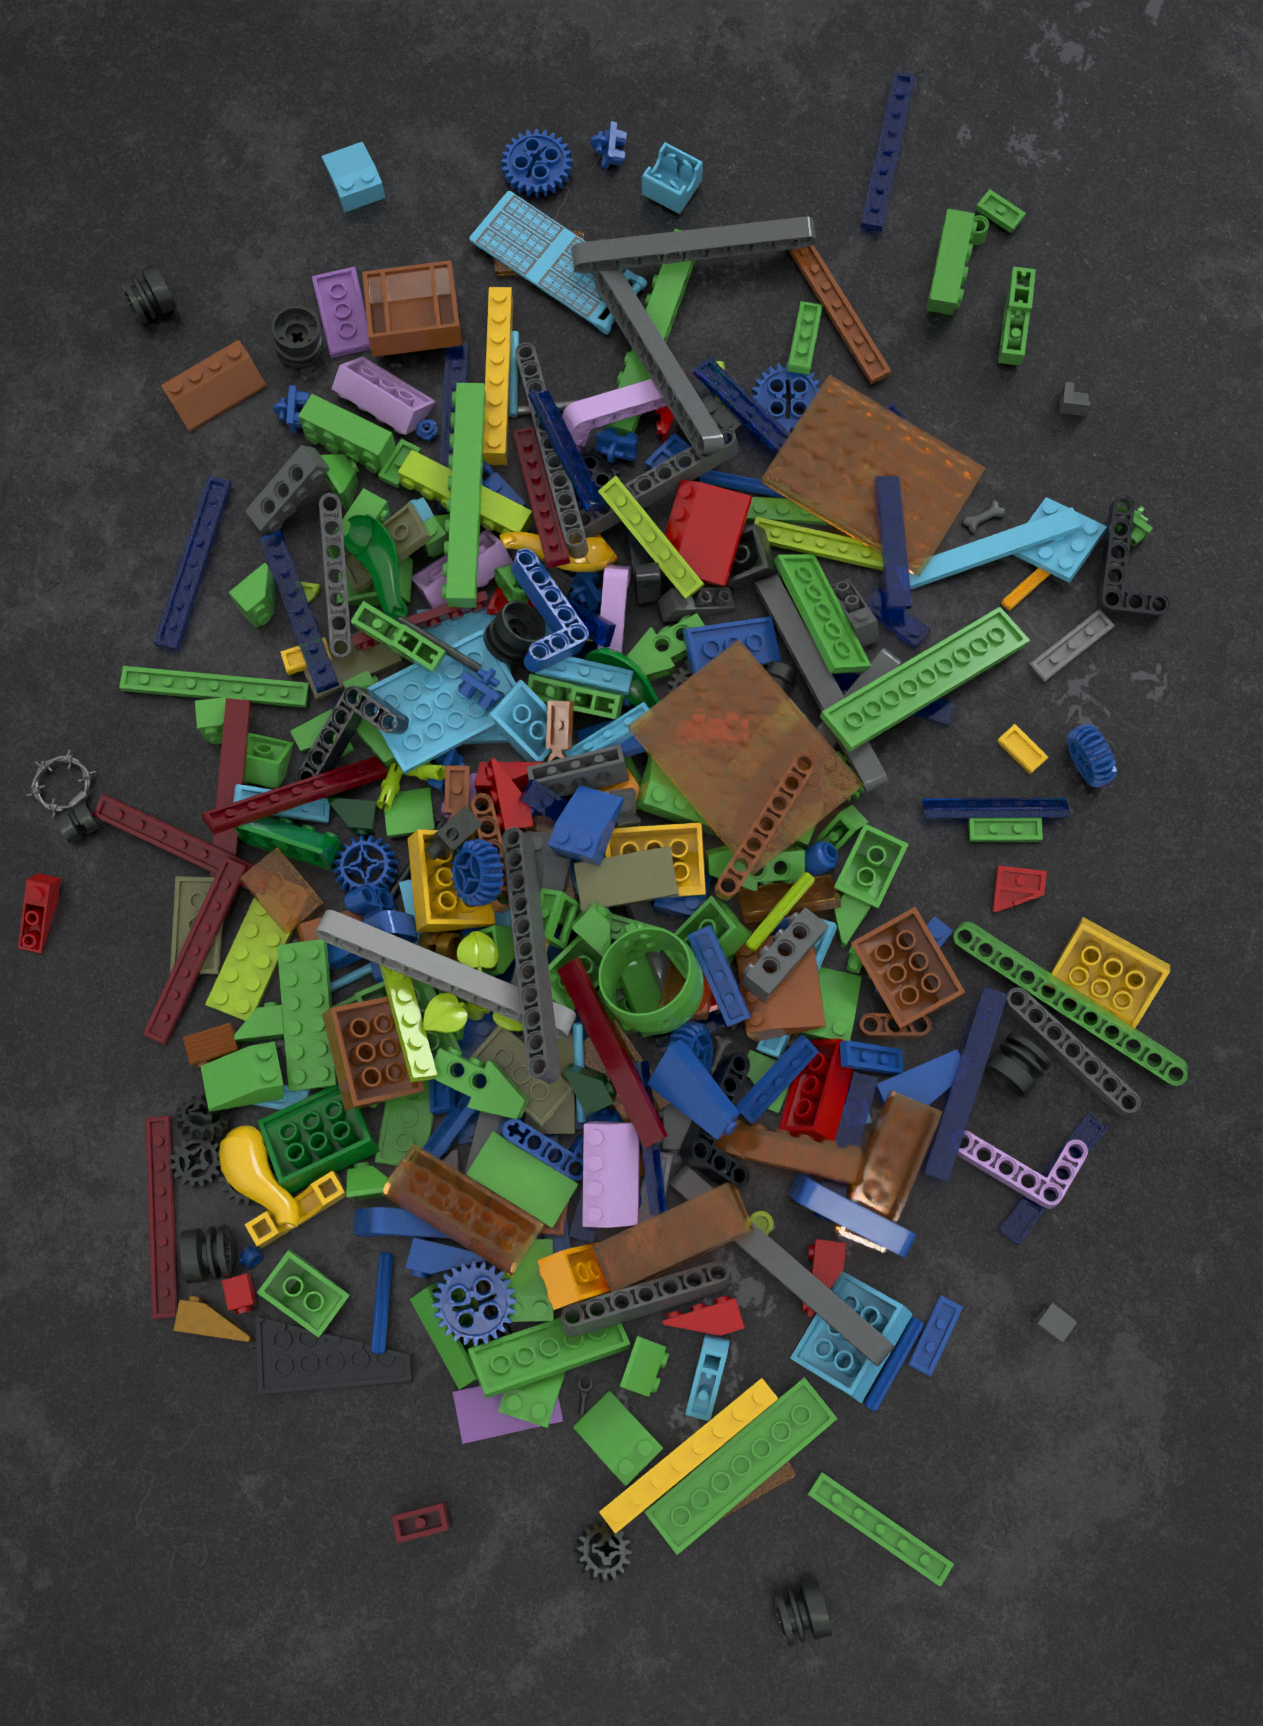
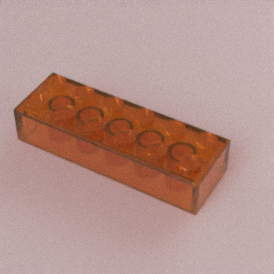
[833,1090,942,1253]
[382,1143,544,1277]
[592,1183,755,1292]

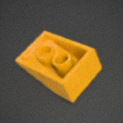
[537,1242,615,1310]

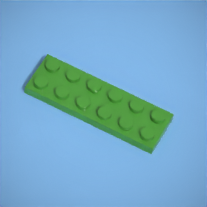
[774,554,871,674]
[277,939,339,1092]
[468,1311,631,1399]

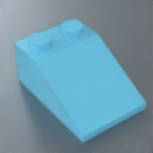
[322,142,385,213]
[488,680,552,762]

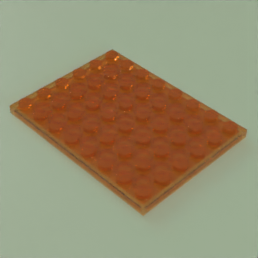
[760,374,986,577]
[628,640,864,876]

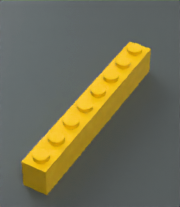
[483,287,513,465]
[599,1378,778,1534]

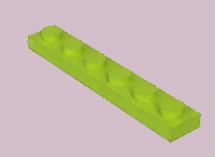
[598,476,705,600]
[754,517,891,571]
[379,964,437,1082]

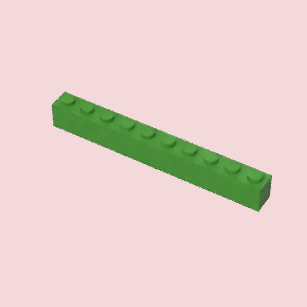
[605,229,696,437]
[442,383,486,608]

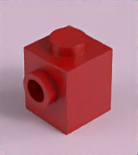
[222,1274,258,1315]

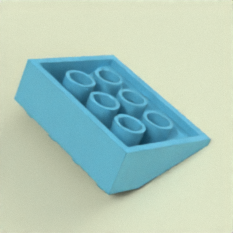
[790,1271,913,1403]

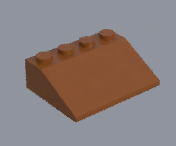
[851,907,965,1029]
[736,934,826,1042]
[322,997,425,1111]

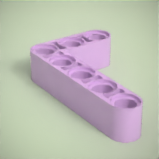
[558,379,667,454]
[598,564,631,653]
[950,1130,1088,1209]

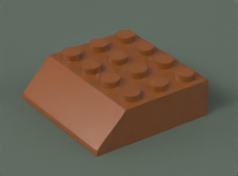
[362,260,462,357]

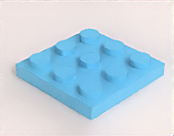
[1012,497,1107,583]

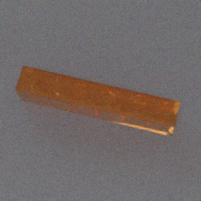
[715,1119,868,1187]

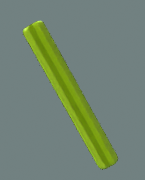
[745,872,815,952]

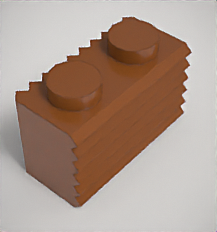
[183,1022,241,1070]

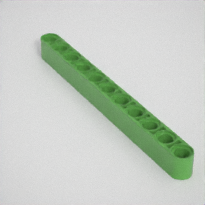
[954,922,1188,1086]

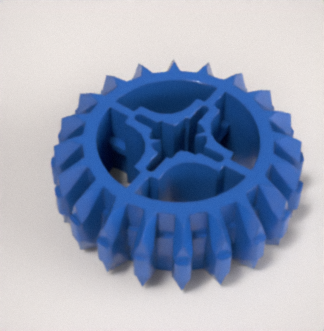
[1067,724,1117,787]
[333,835,398,893]
[450,839,504,906]
[667,1021,714,1074]

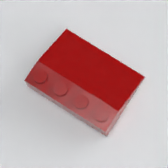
[659,479,753,587]

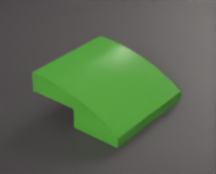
[384,787,435,838]

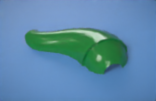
[343,514,408,621]
[584,647,676,731]

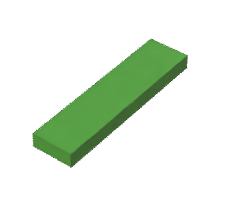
[787,301,823,375]

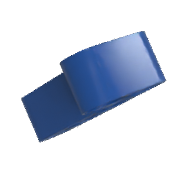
[344,884,396,983]
[327,910,418,969]
[498,1117,584,1180]

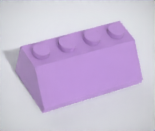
[331,356,436,435]
[412,530,513,609]
[583,1121,639,1228]

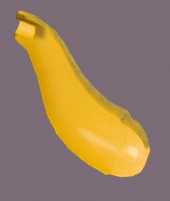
[500,531,615,572]
[219,1125,299,1227]

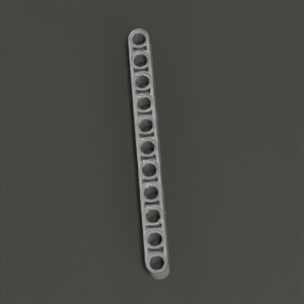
[315,910,576,1039]

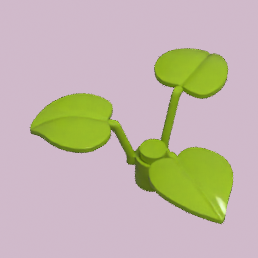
[423,931,523,1033]

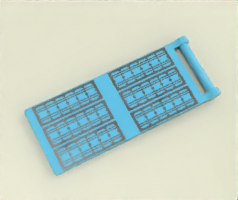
[469,191,647,335]

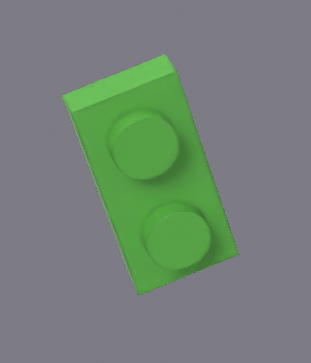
[976,189,1026,234]
[378,439,422,489]

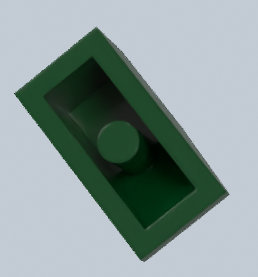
[328,797,379,837]
[564,1063,617,1116]

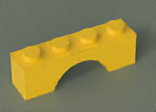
[245,1171,347,1248]

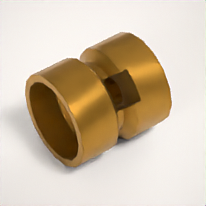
[418,932,463,962]

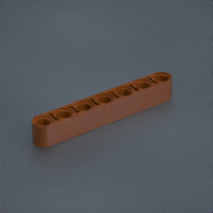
[715,752,816,900]

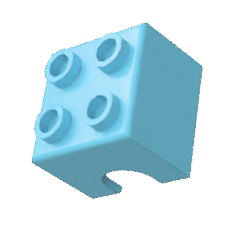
[642,142,703,214]

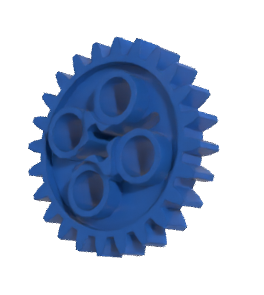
[501,129,572,198]
[750,362,825,437]
[432,1259,517,1346]

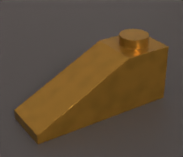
[174,1296,254,1342]

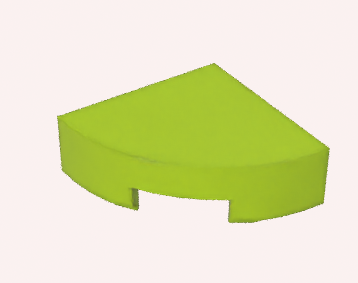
[293,581,321,606]

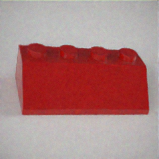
[778,1039,854,1143]

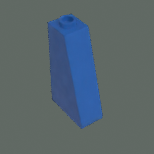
[647,1039,740,1140]
[874,1049,969,1133]

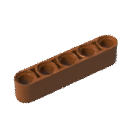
[469,793,510,913]

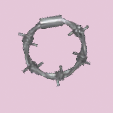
[27,750,96,818]

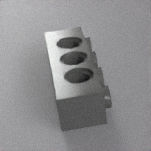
[245,445,330,533]
[527,744,629,803]
[741,907,829,1003]

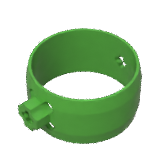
[598,922,704,1035]

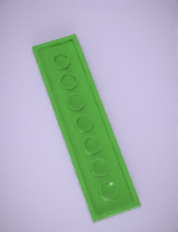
[644,1377,837,1555]

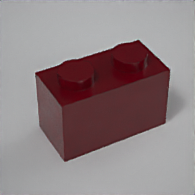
[391,1501,451,1543]

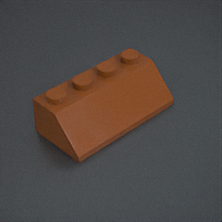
[161,340,267,432]

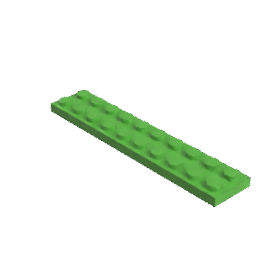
[820,607,1030,752]

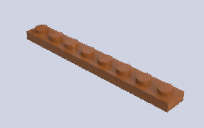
[788,245,891,385]

